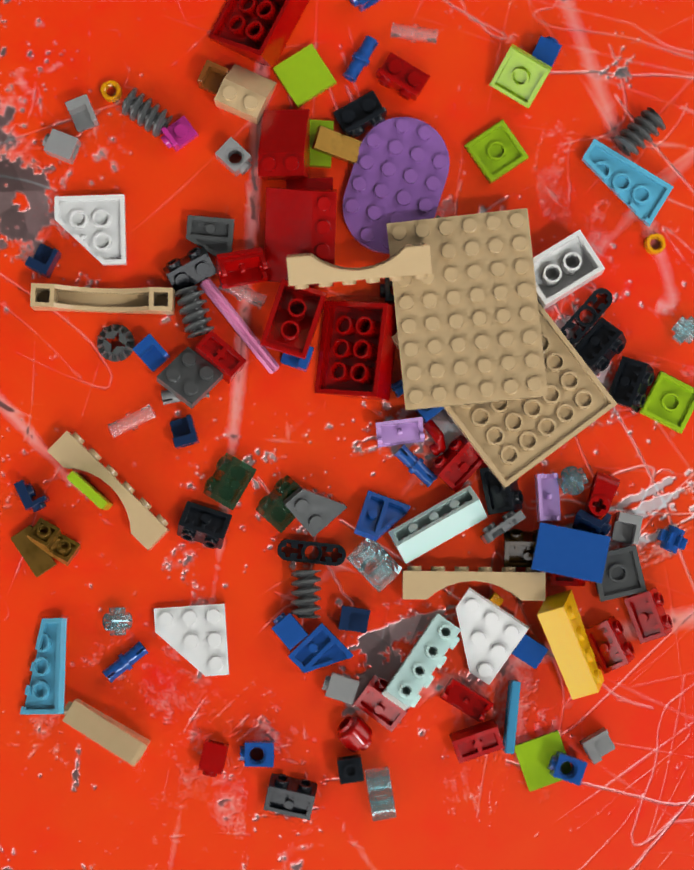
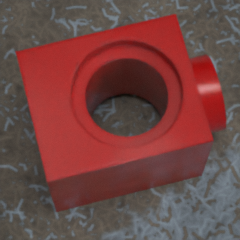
[198,739,229,777]

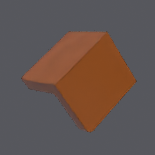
[197,60,229,95]

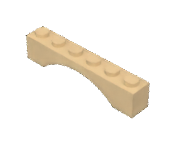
[286,243,432,289]
[30,283,175,315]
[47,431,170,550]
[402,566,546,601]

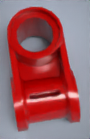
[585,471,620,518]

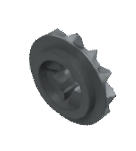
[97,324,135,362]

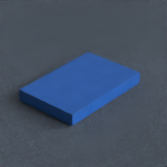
[531,522,611,583]

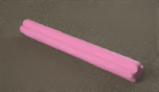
[200,278,280,374]

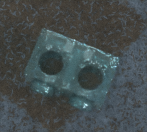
[347,538,402,592]
[365,766,397,821]

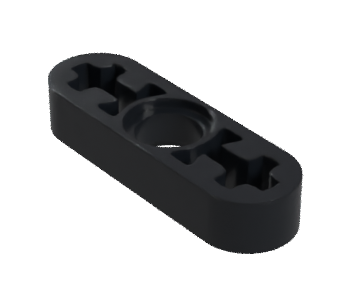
[561,288,613,345]
[278,539,346,566]

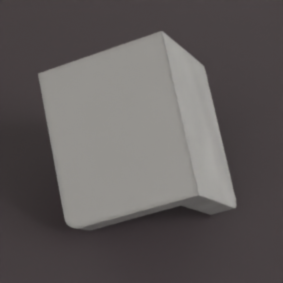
[65,94,100,133]
[611,512,643,545]
[579,727,615,765]

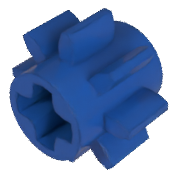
[657,525,688,554]

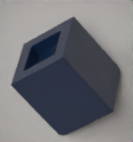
[25,244,62,278]
[170,414,200,449]
[338,605,370,633]

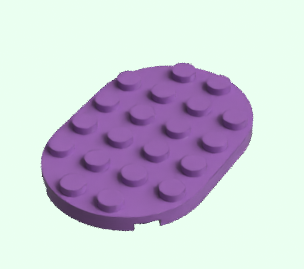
[343,117,450,254]

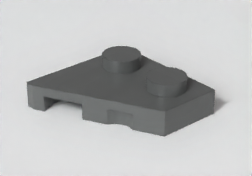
[186,215,235,256]
[283,486,347,537]
[480,510,526,544]

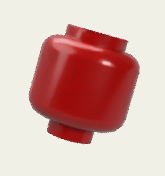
[337,716,373,752]

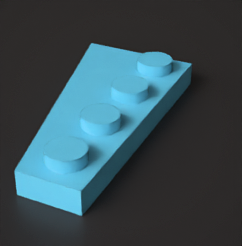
[581,139,674,227]
[20,618,67,715]

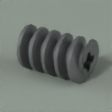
[122,87,173,137]
[614,107,666,156]
[174,286,214,338]
[291,570,321,618]

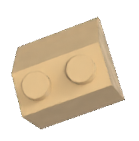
[214,64,277,125]

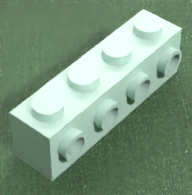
[388,485,488,564]
[382,614,461,711]

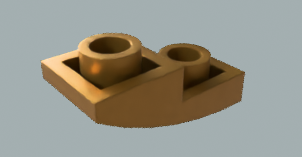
[27,518,81,566]

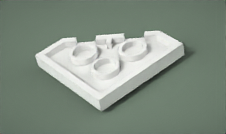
[54,194,127,266]
[456,587,529,685]
[154,603,229,676]

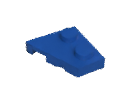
[354,490,411,541]
[288,623,354,673]

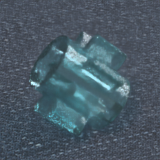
[671,316,694,345]
[557,466,588,495]
[103,607,132,636]

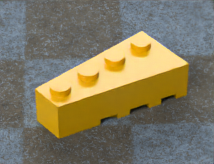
[537,589,604,700]

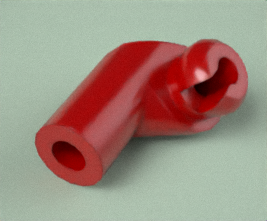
[423,420,446,456]

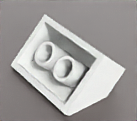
[533,229,605,309]

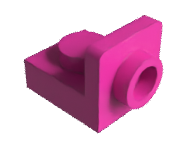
[160,116,198,152]

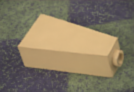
[62,698,151,766]

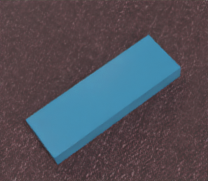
[502,680,521,754]

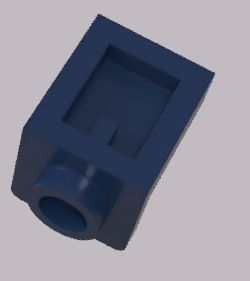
[14,480,50,512]
[572,509,612,536]

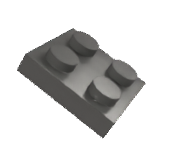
[156,347,223,409]
[595,545,647,602]

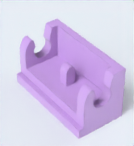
[375,417,425,448]
[534,473,561,522]

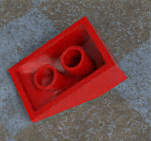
[258,109,310,180]
[260,279,327,359]

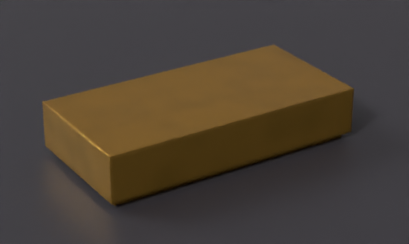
[312,126,362,165]
[10,525,57,577]

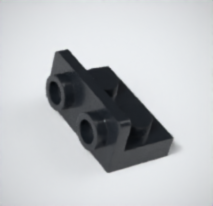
[333,90,387,138]
[163,246,216,292]
[574,317,627,375]
[609,356,655,413]
[480,467,523,515]
[177,501,232,549]
[263,773,318,820]

